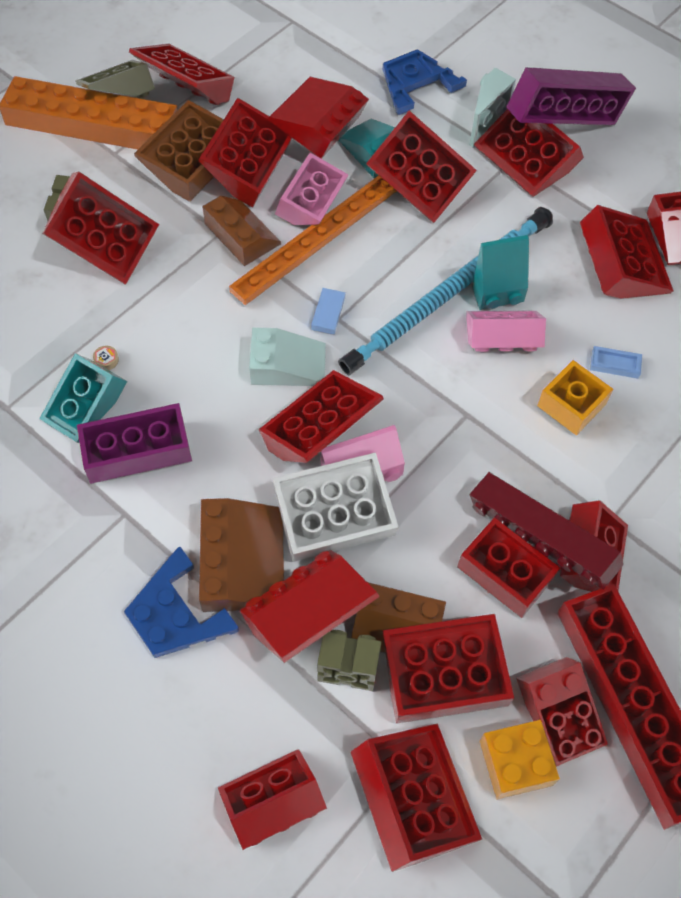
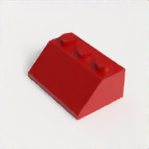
[560,500,628,592]
[457,517,560,618]
[218,749,327,850]

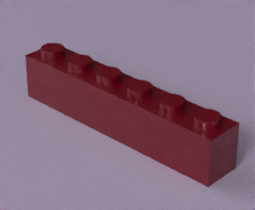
[469,472,624,590]

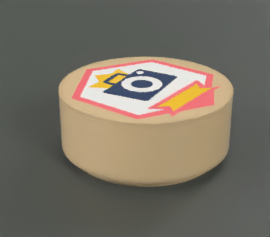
[93,346,119,370]

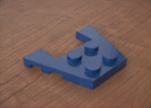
[382,49,467,115]
[124,547,239,658]

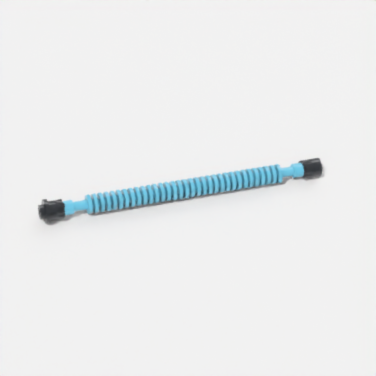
[338,207,553,375]

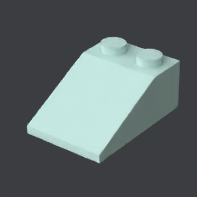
[470,68,516,147]
[249,328,326,386]

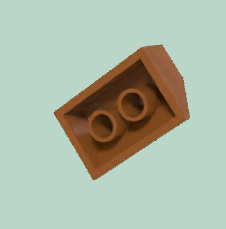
[202,196,281,266]
[351,582,446,653]

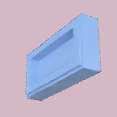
[311,288,346,335]
[590,346,642,379]

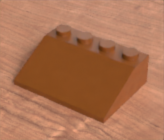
[134,100,224,202]
[199,498,284,612]

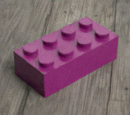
[77,403,192,484]

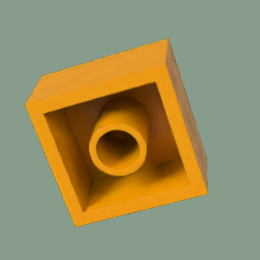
[537,360,613,436]
[479,720,560,800]

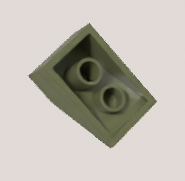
[75,60,155,98]

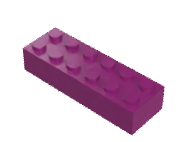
[506,67,636,125]

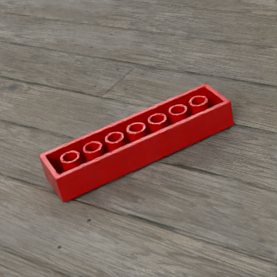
[557,584,681,830]

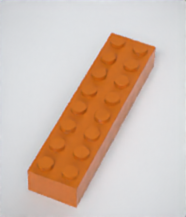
[0,76,177,150]

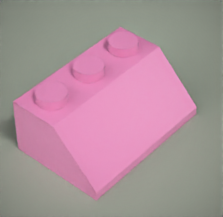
[275,153,348,225]
[466,311,546,352]
[320,425,405,482]

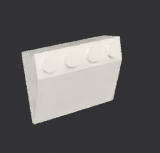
[273,453,399,562]

